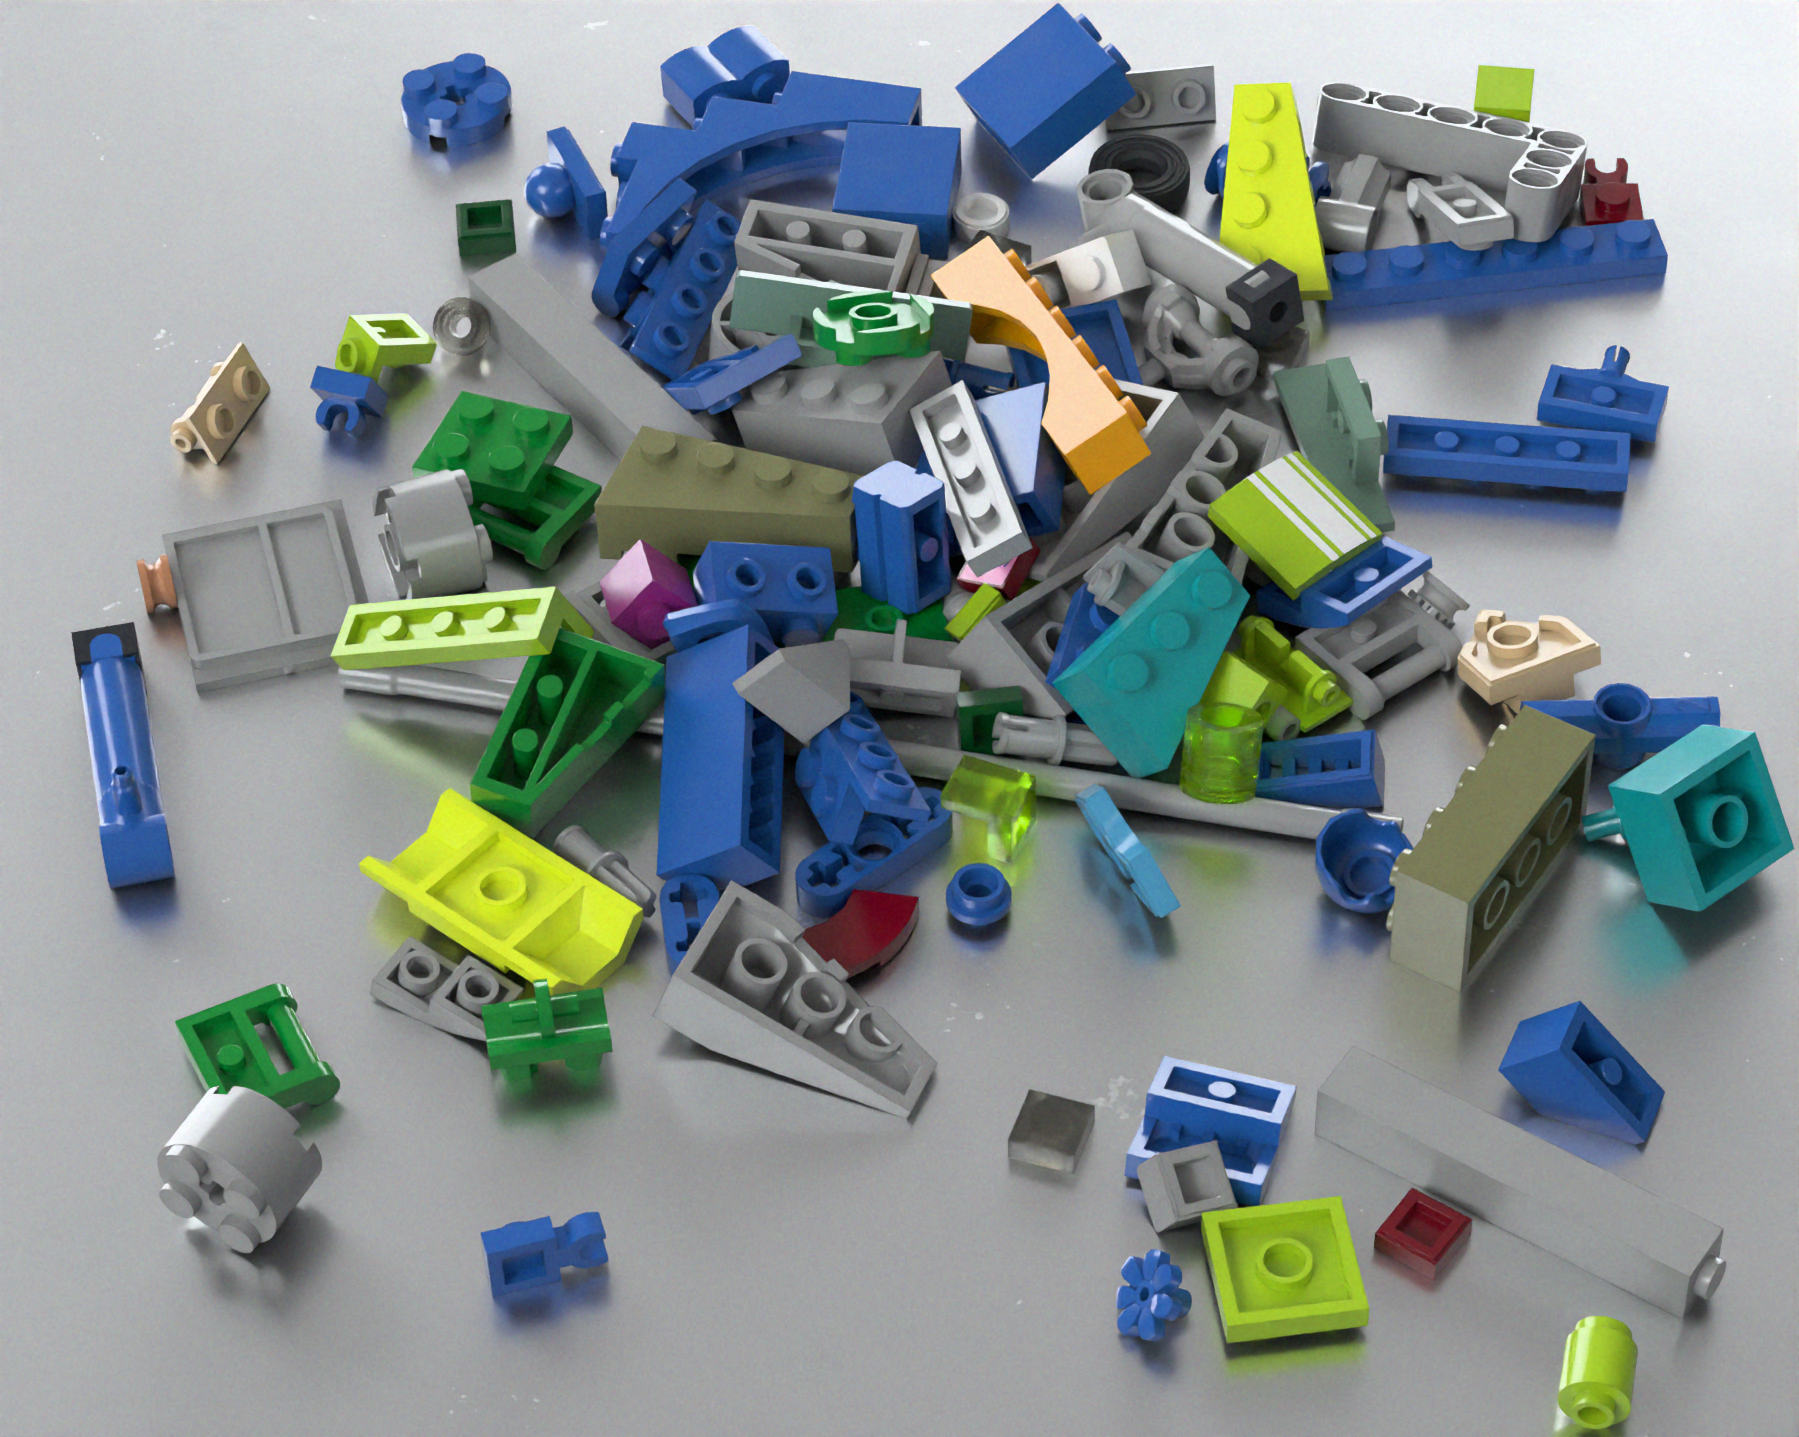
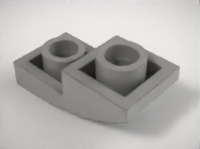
[370,936,524,1041]

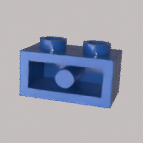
[693,541,838,647]

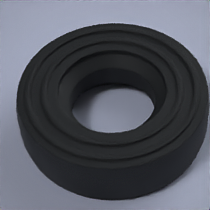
[1088,134,1190,212]

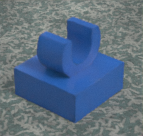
[310,365,389,438]

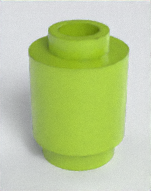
[1557,1316,1638,1429]

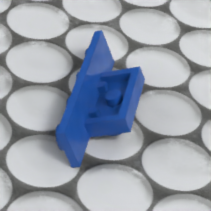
[621,199,742,380]
[795,691,931,845]

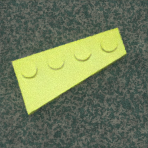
[1219,82,1333,301]

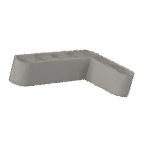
[1312,82,1588,242]

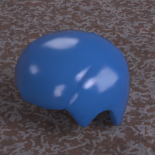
[1315,808,1414,914]

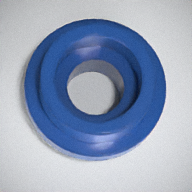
[946,863,1012,925]

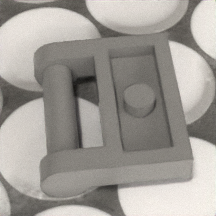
[1295,590,1463,720]

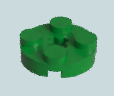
[813,290,935,366]

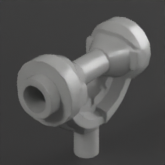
[1138,284,1259,396]

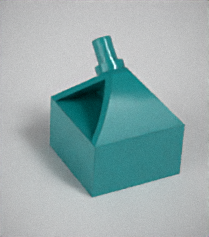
[1582,724,1795,912]

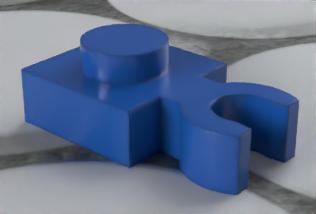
[480,1212,609,1297]

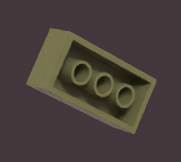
[1386,705,1595,992]

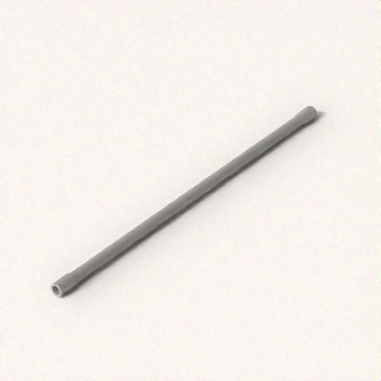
[338,665,1404,839]

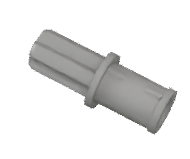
[992,712,1118,766]
[552,825,657,918]

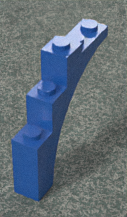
[600,71,922,252]

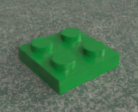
[412,391,573,511]

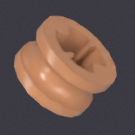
[136,554,178,614]

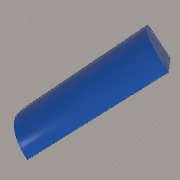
[656,625,784,890]

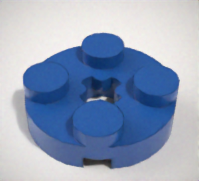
[401,53,513,147]

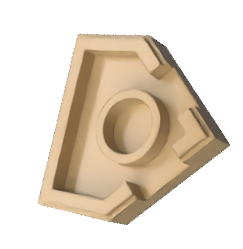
[1457,609,1601,714]

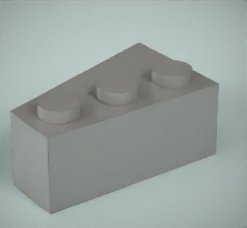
[734,199,921,293]
[732,351,952,476]

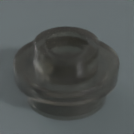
[433,297,491,356]

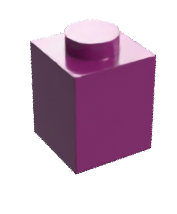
[599,539,698,650]

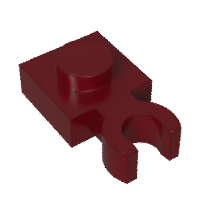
[1579,158,1644,226]

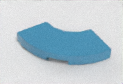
[1075,784,1181,918]

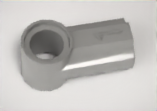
[1315,154,1391,252]

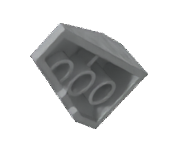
[652,880,938,1119]

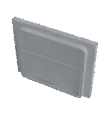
[162,499,369,693]

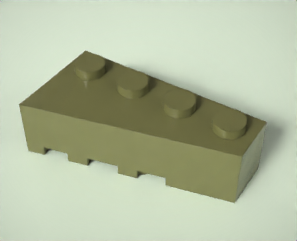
[594,425,864,572]

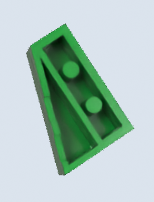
[470,628,665,839]

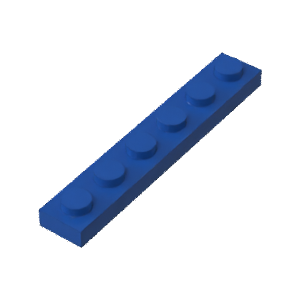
[1322,219,1668,311]

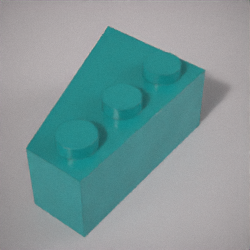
[1052,547,1250,778]

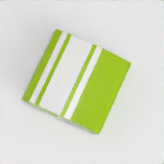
[1208,451,1383,601]

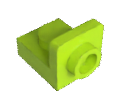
[335,313,437,383]

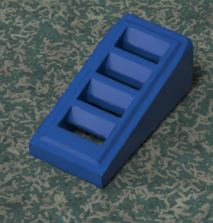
[1247,729,1385,808]

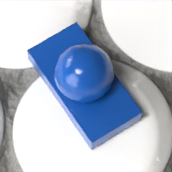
[524,126,608,241]

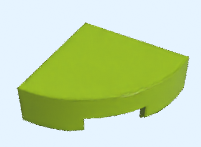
[944,582,1006,641]

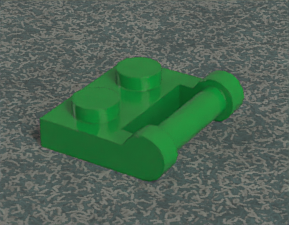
[468,466,602,570]
[175,983,340,1109]

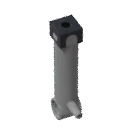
[1066,169,1304,349]

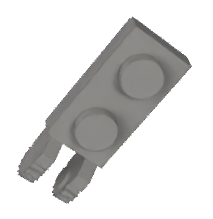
[1406,173,1514,251]

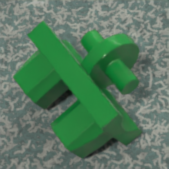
[481,978,613,1081]

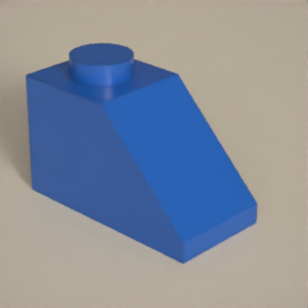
[1498,1001,1665,1145]

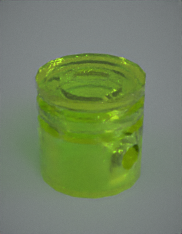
[1179,702,1264,804]

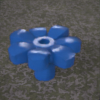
[1116,1249,1192,1342]

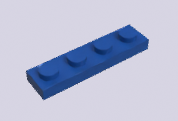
[1383,414,1631,492]

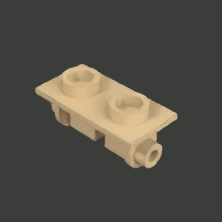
[170,343,270,464]

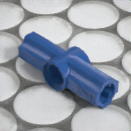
[1520,683,1721,769]

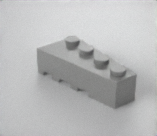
[1125,408,1283,584]

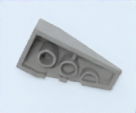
[1026,379,1205,582]
[946,531,1132,720]

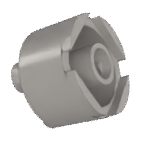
[372,469,493,600]
[157,1086,322,1253]

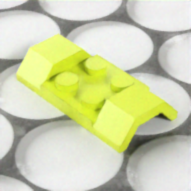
[359,788,644,995]

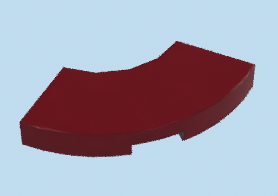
[802,889,919,979]

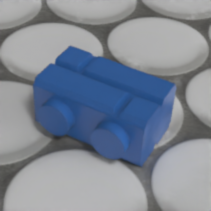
[852,461,952,614]

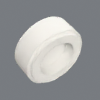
[952,193,1010,245]

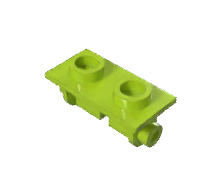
[1232,615,1353,733]

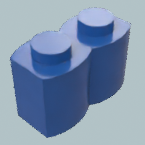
[660,25,790,127]

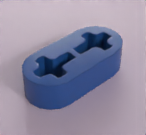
[659,873,719,978]

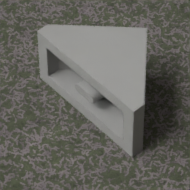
[732,639,850,744]

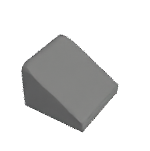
[1137,1140,1237,1233]

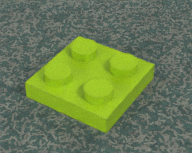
[1201,1196,1370,1343]

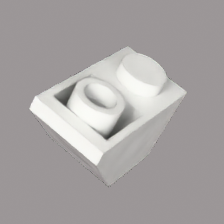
[1025,229,1152,311]

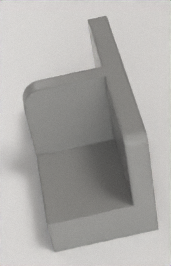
[834,619,961,717]

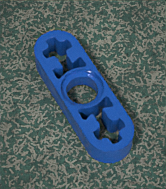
[795,787,953,918]

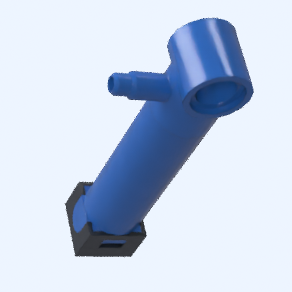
[71,622,175,889]

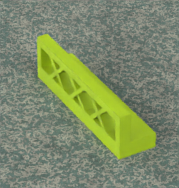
[331,586,594,671]

